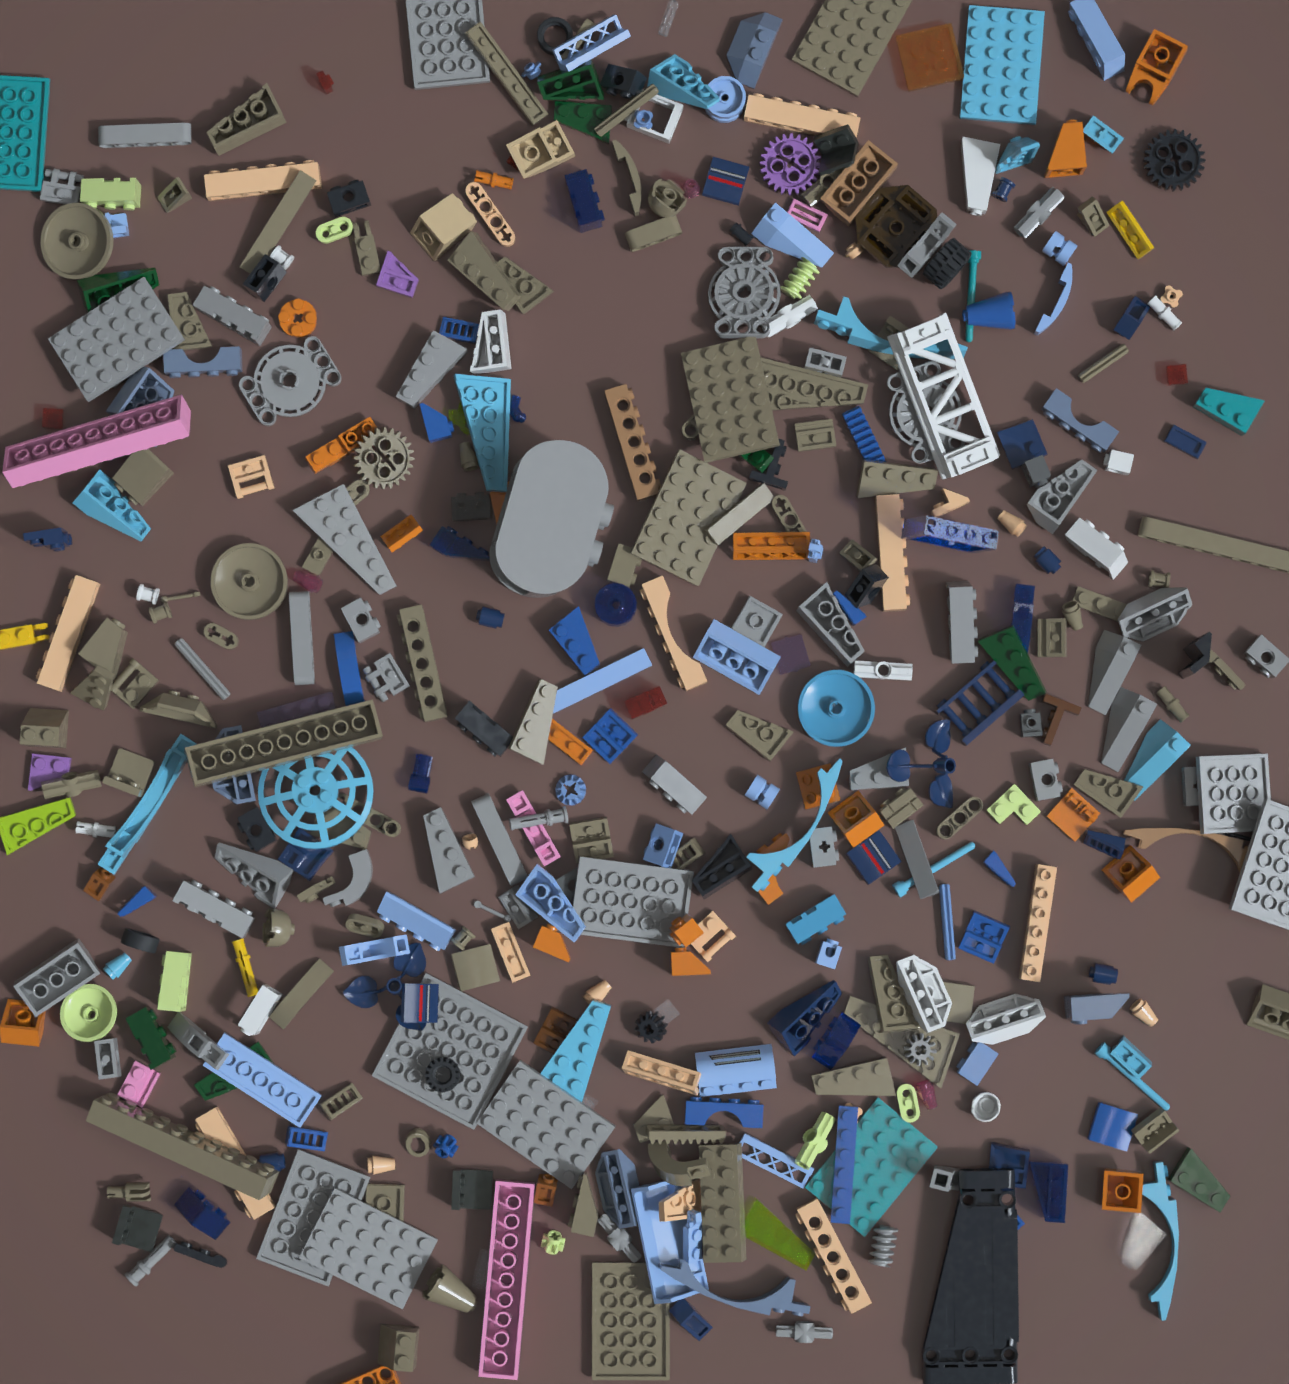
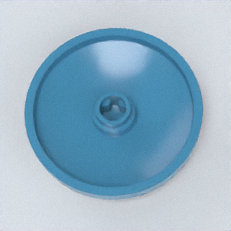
[798,670,875,747]

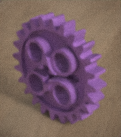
[760,133,821,196]

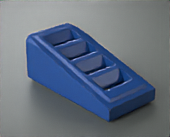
[439,317,479,344]
[833,591,867,626]
[983,850,1016,887]
[118,886,157,917]
[285,1126,328,1151]

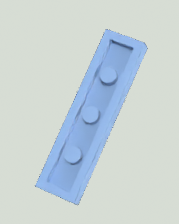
[552,14,630,72]
[739,1133,814,1189]

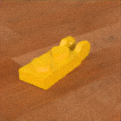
[0,623,50,650]

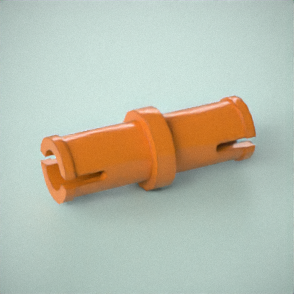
[474,170,514,190]

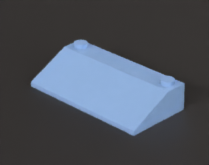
[631,1180,709,1304]

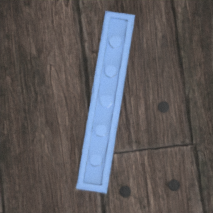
[553,648,652,714]

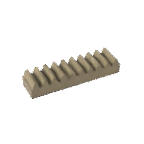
[646,1125,726,1144]

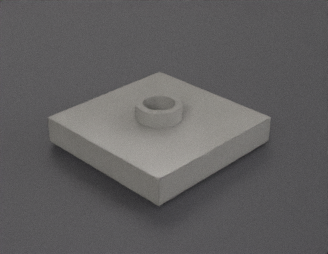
[731,596,783,647]

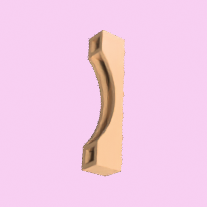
[640,575,707,691]

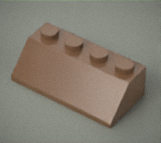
[820,140,898,227]

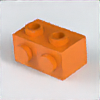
[669,914,704,947]

